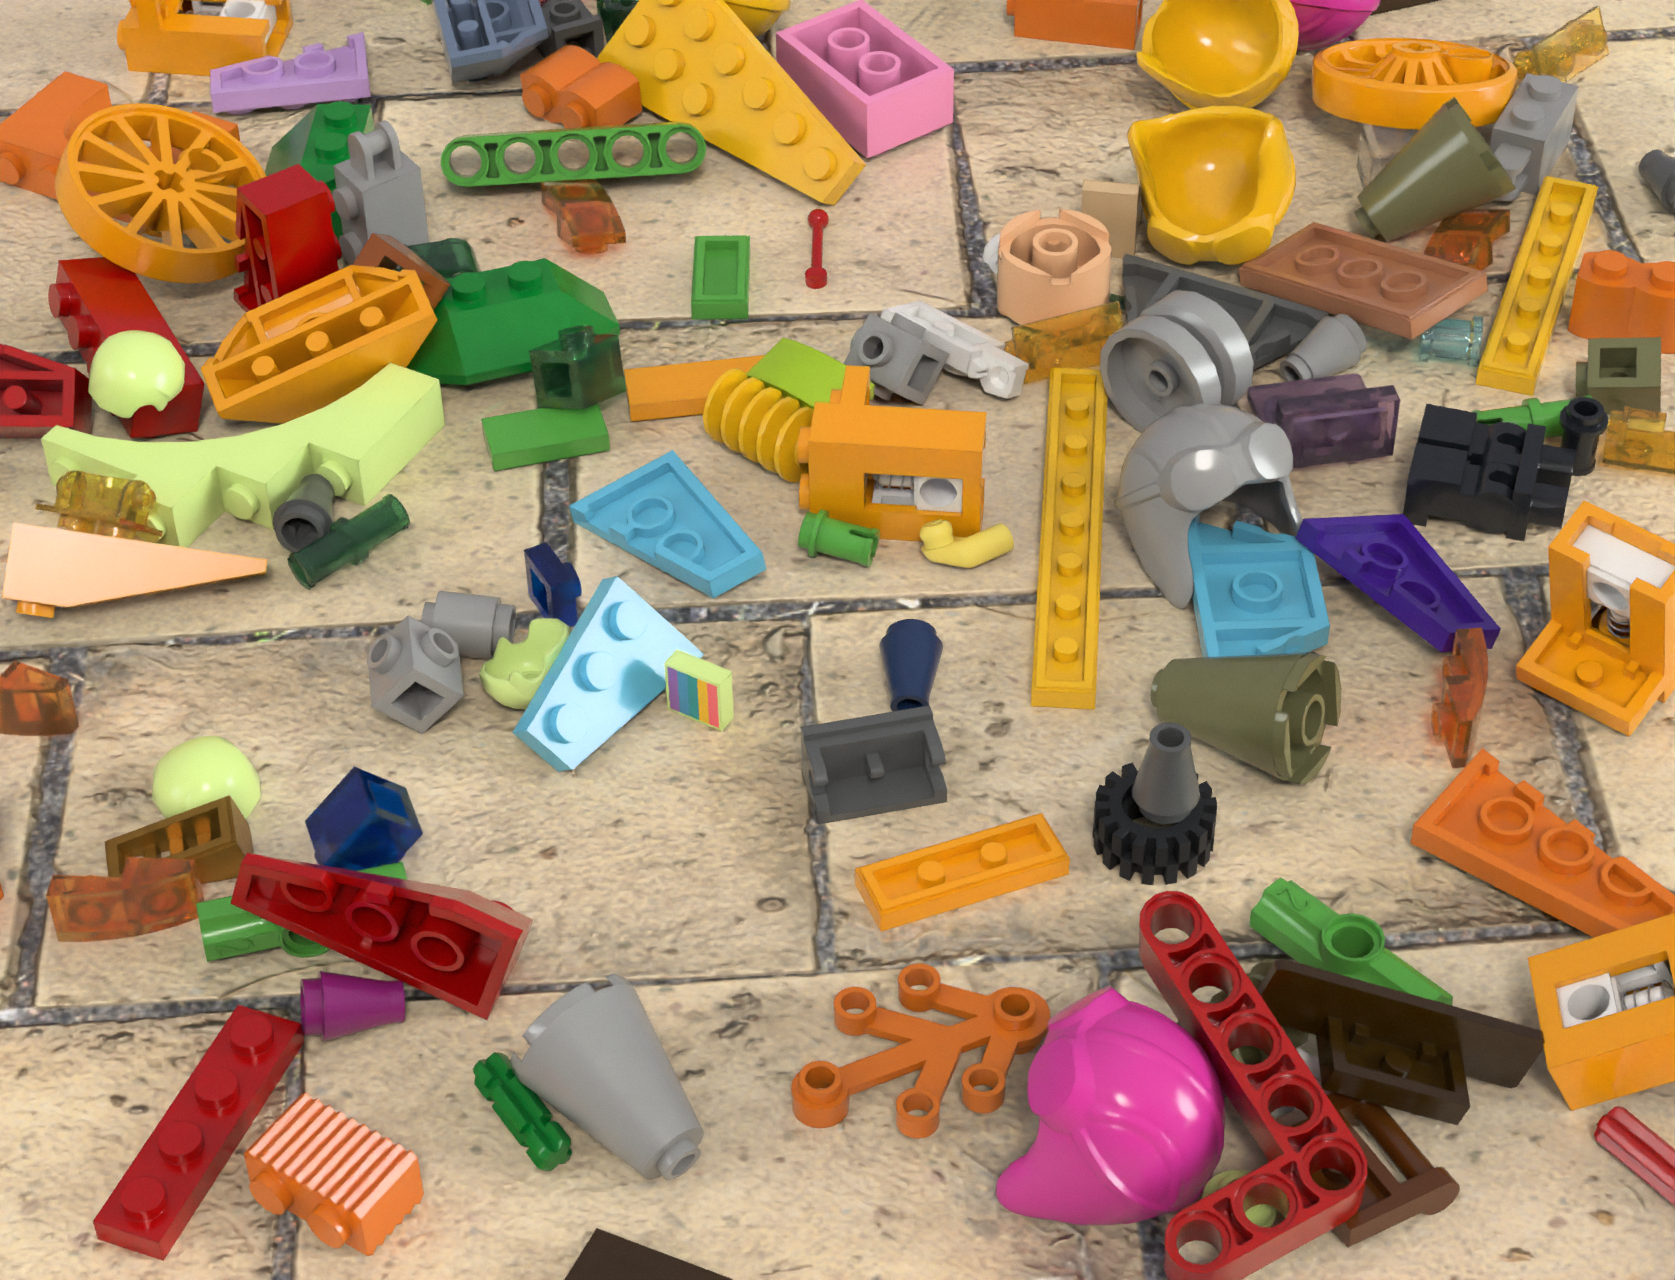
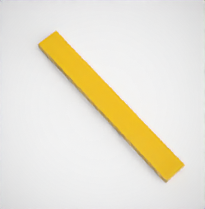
[1031,368,1108,710]

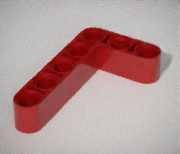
[1139,891,1367,1280]

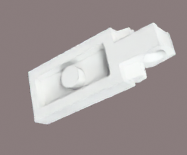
[881,301,1029,399]

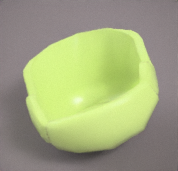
[88,330,185,418]
[479,618,571,709]
[152,736,261,819]

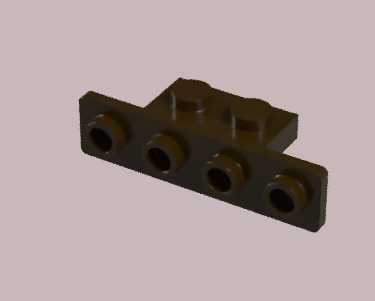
[1257,959,1545,1126]

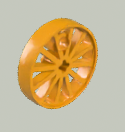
[1312,38,1517,130]
[55,103,266,284]

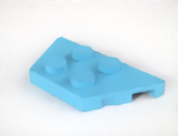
[1188,512,1330,657]

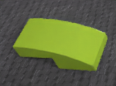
[747,338,875,409]

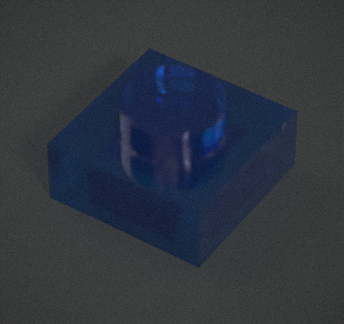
[524,542,582,627]

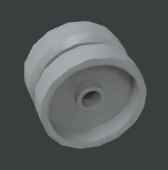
[1100,290,1254,433]

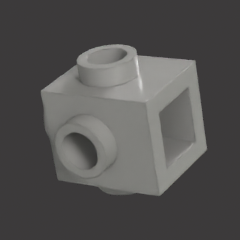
[843,312,950,406]
[367,615,464,734]

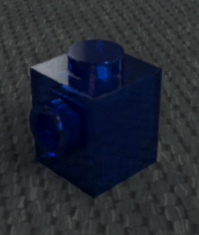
[305,766,423,871]

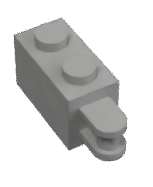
[1490,73,1579,201]
[332,120,431,272]

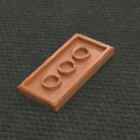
[1239,222,1488,339]

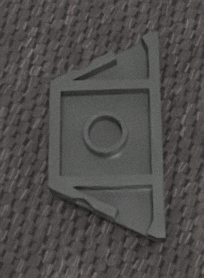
[1122,254,1329,370]

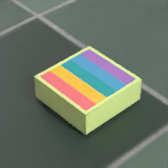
[664,649,734,732]

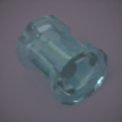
[1418,315,1484,367]

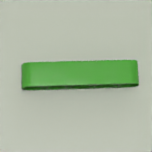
[440,122,706,187]

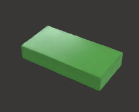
[691,235,750,320]
[481,398,610,471]

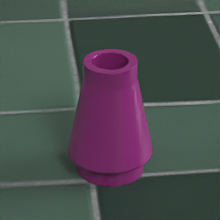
[300,971,405,1042]

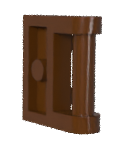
[1275,1092,1460,1248]

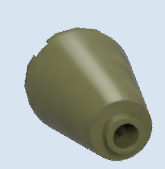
[1354,97,1516,242]
[1150,652,1342,785]

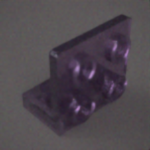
[1247,373,1400,468]

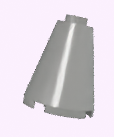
[510,974,704,1180]

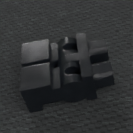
[1403,404,1576,541]

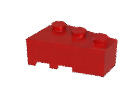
[233,164,342,312]
[0,344,92,439]

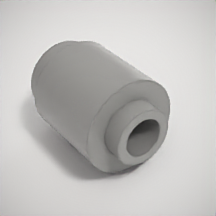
[421,591,516,660]

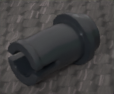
[1559,397,1609,476]

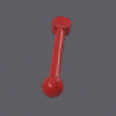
[805,209,829,289]

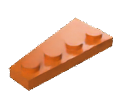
[1411,748,1675,937]

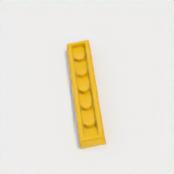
[1476,176,1599,396]

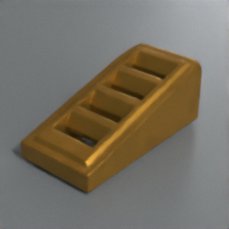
[104,795,254,899]

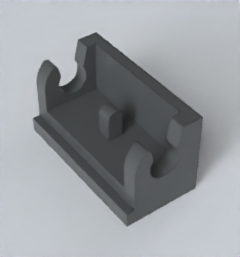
[801,705,947,824]

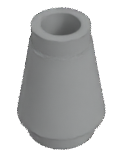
[1280,314,1367,391]

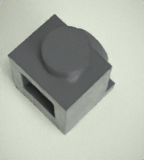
[536,0,604,58]

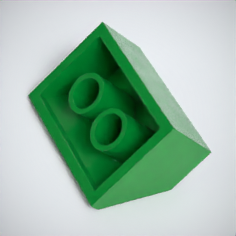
[265,101,374,241]

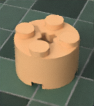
[997,209,1112,340]

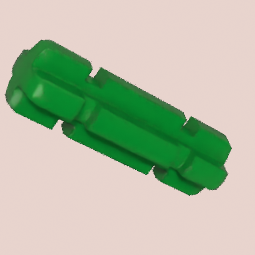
[473,1052,572,1172]

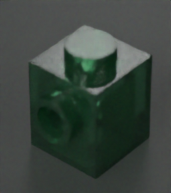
[529,325,626,409]

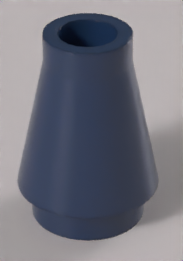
[879,619,943,712]

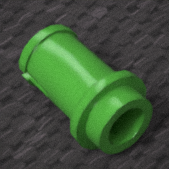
[798,509,880,567]

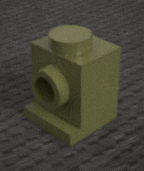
[1576,337,1661,419]

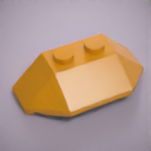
[200,265,437,423]

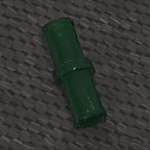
[287,494,410,590]

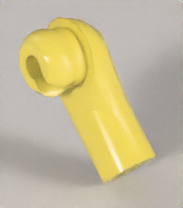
[919,519,1014,569]

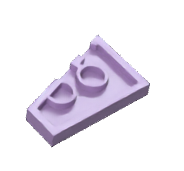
[210,32,371,115]

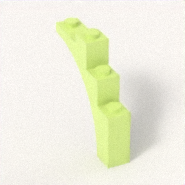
[41,363,445,548]

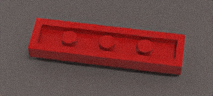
[93,1005,305,1261]

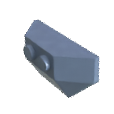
[431,0,549,83]

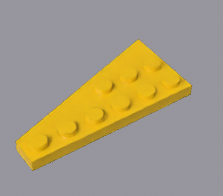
[597,0,866,205]

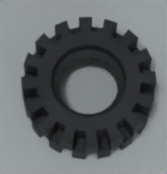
[1093,762,1217,885]

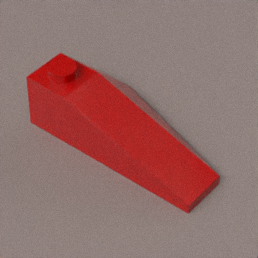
[230,853,533,1020]

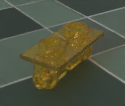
[1513,6,1609,83]
[1004,301,1123,384]
[1602,406,1675,474]
[35,470,163,540]

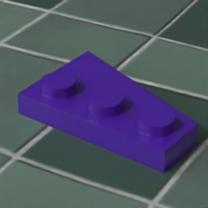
[1295,514,1501,653]

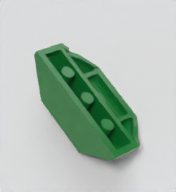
[406,258,620,385]

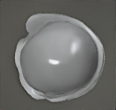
[1114,404,1303,609]

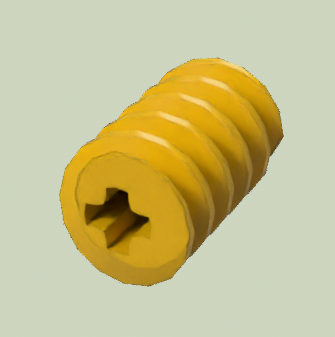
[703,368,814,483]

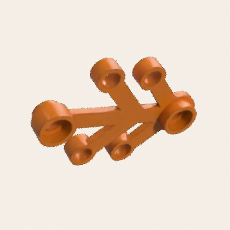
[791,963,1050,1138]

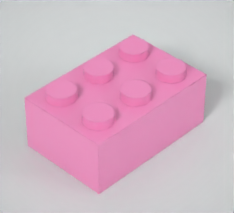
[776,0,954,159]

